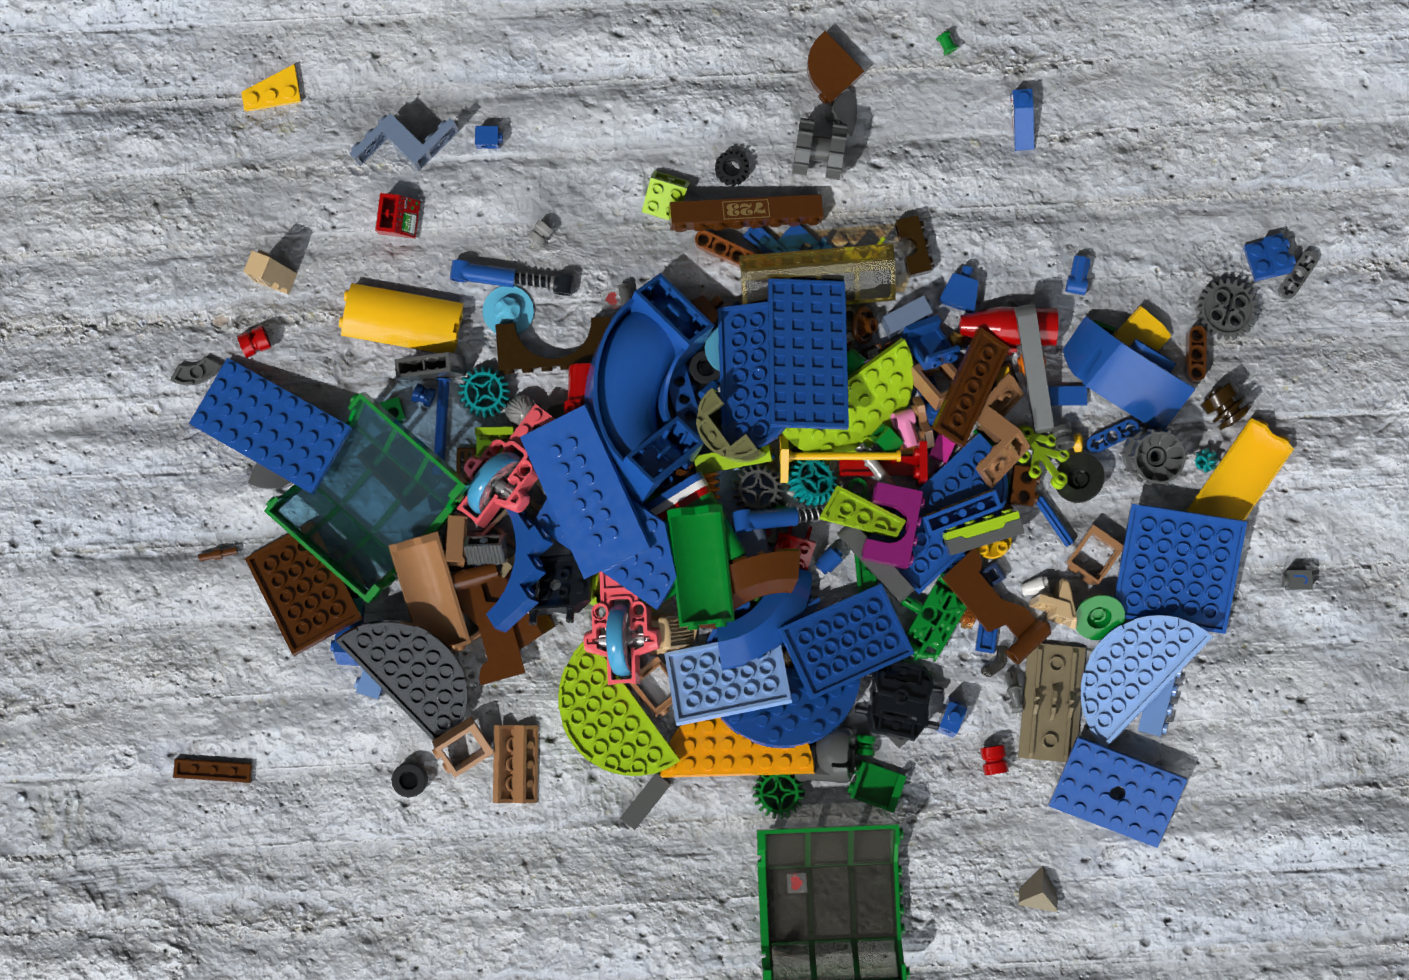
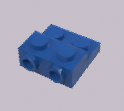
[1243,233,1296,282]

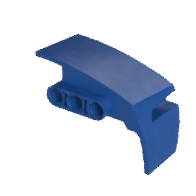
[1063,316,1195,431]

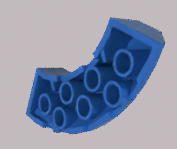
[717,568,812,670]

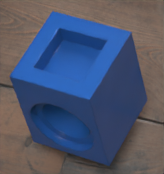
[475,126,503,149]

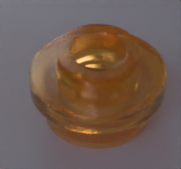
[959,610,976,629]

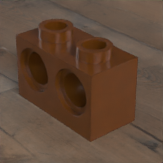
[1008,465,1040,508]

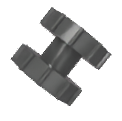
[792,118,848,180]
[1119,426,1189,486]

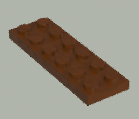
[931,327,1010,447]

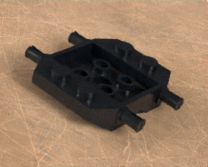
[528,553,593,626]
[854,661,944,742]

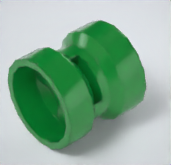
[856,735,876,756]

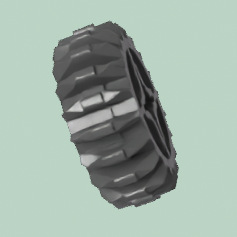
[732,464,784,511]

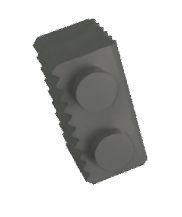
[463,535,508,565]

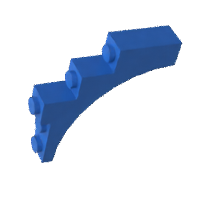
[486,509,554,632]

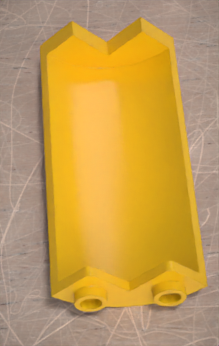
[339,283,464,354]
[1187,418,1294,520]

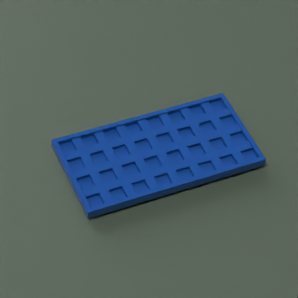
[768,278,849,430]
[189,358,353,495]

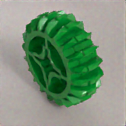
[753,774,805,819]

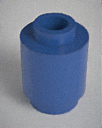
[815,547,843,575]

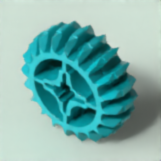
[458,366,510,418]
[786,460,837,507]

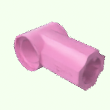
[891,408,919,449]

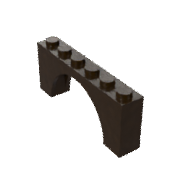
[495,316,611,375]

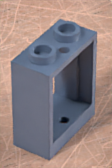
[880,295,934,339]

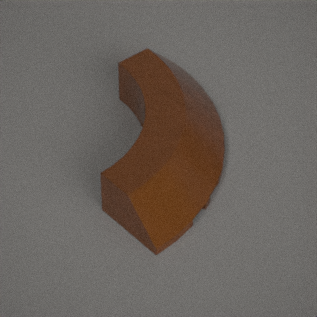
[699,548,800,629]

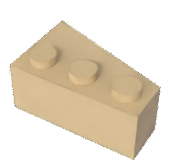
[243,250,297,295]

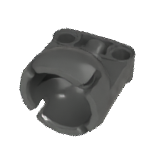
[794,726,856,783]

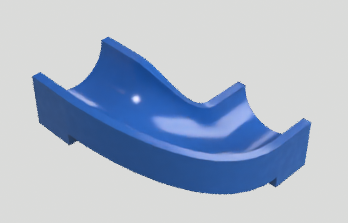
[584,273,714,505]

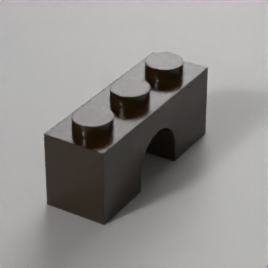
[895,215,934,278]

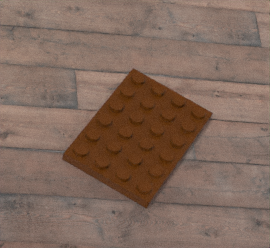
[245,521,363,657]

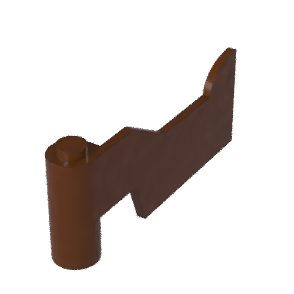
[942,548,1051,665]
[450,563,526,685]

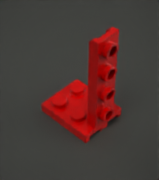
[839,441,928,486]

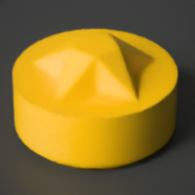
[1073,433,1084,452]

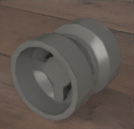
[1052,424,1075,450]

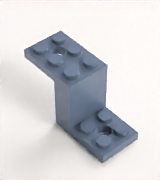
[350,113,459,171]

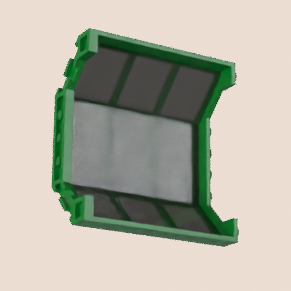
[757,823,910,980]

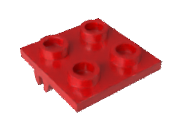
[773,526,816,571]

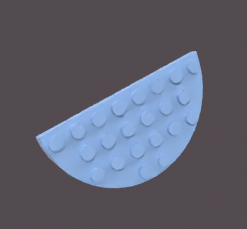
[1081,615,1213,747]

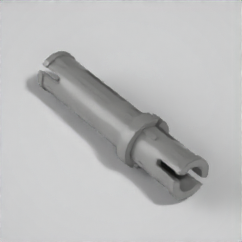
[855,443,897,486]

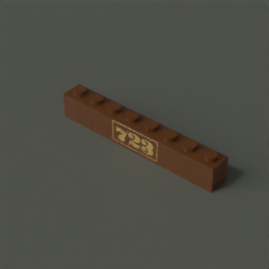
[668,194,824,232]

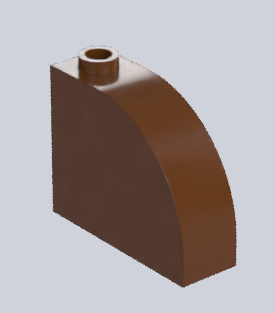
[807,31,864,106]

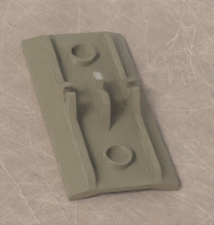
[1018,644,1086,762]

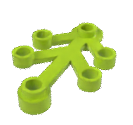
[1018,425,1070,489]

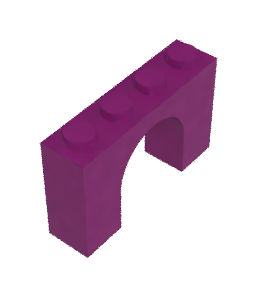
[860,482,925,569]

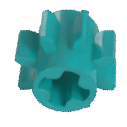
[1194,448,1219,473]

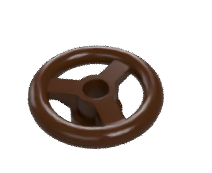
[852,306,878,344]

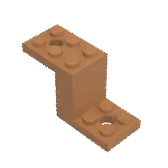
[975,373,1031,489]

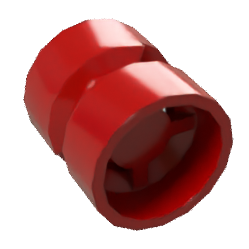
[237,325,272,358]
[980,745,1009,775]

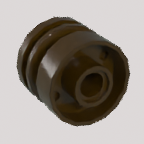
[1200,380,1252,430]

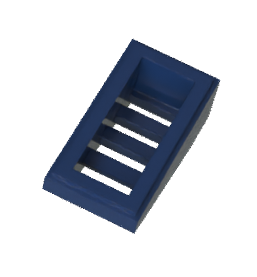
[979,560,1007,587]

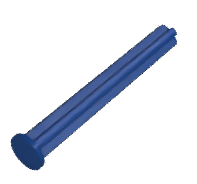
[433,378,452,474]

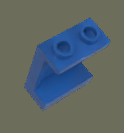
[902,315,961,371]

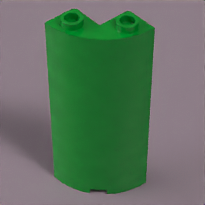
[667,504,735,630]

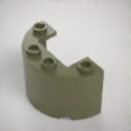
[696,388,766,462]

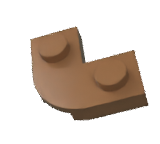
[911,396,935,448]

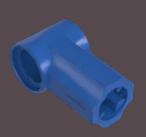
[1065,256,1091,296]

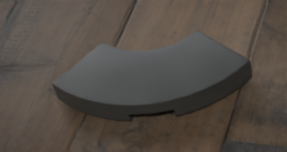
[170,356,223,386]

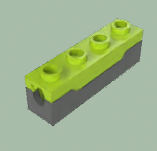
[942,508,1025,555]

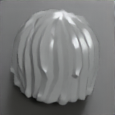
[505,394,537,427]

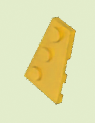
[241,64,301,112]

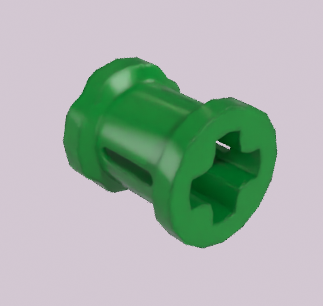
[936,31,959,56]

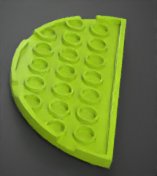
[782,338,913,452]
[558,642,681,776]

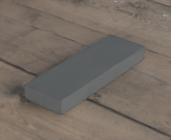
[620,773,671,830]

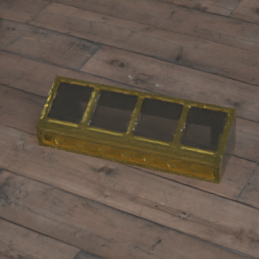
[739,243,896,305]

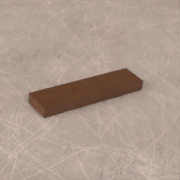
[173,758,253,783]

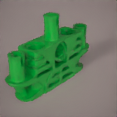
[901,571,966,662]

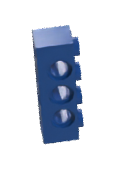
[668,363,700,437]

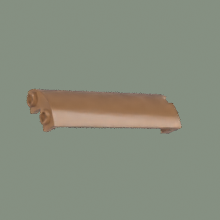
[388,531,471,652]

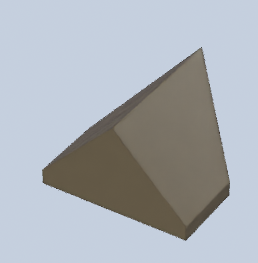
[1018,866,1058,912]

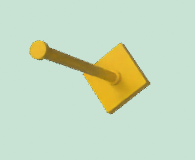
[779,433,901,483]

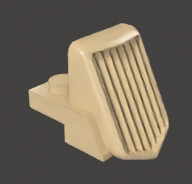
[1029,579,1077,630]
[650,612,697,656]

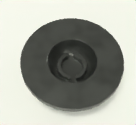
[1056,453,1105,503]

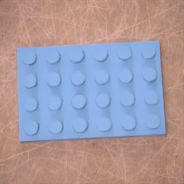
[664,642,792,726]

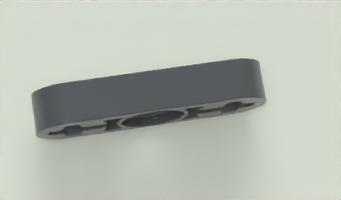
[1278,250,1318,300]

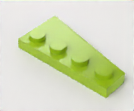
[819,485,906,539]

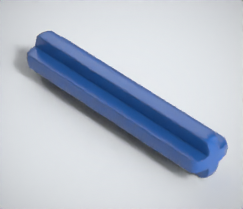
[1036,496,1075,547]

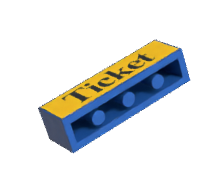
[921,489,1002,536]

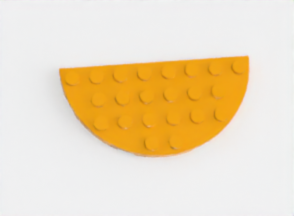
[660,717,815,778]

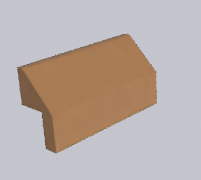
[493,725,539,803]

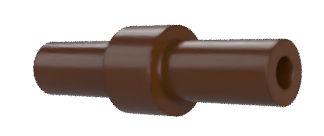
[198,546,238,561]

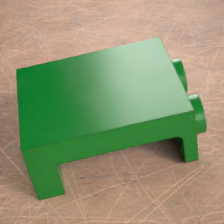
[847,760,907,813]

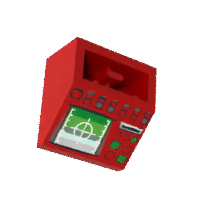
[375,193,421,239]

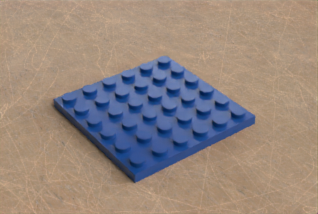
[1114,503,1247,634]

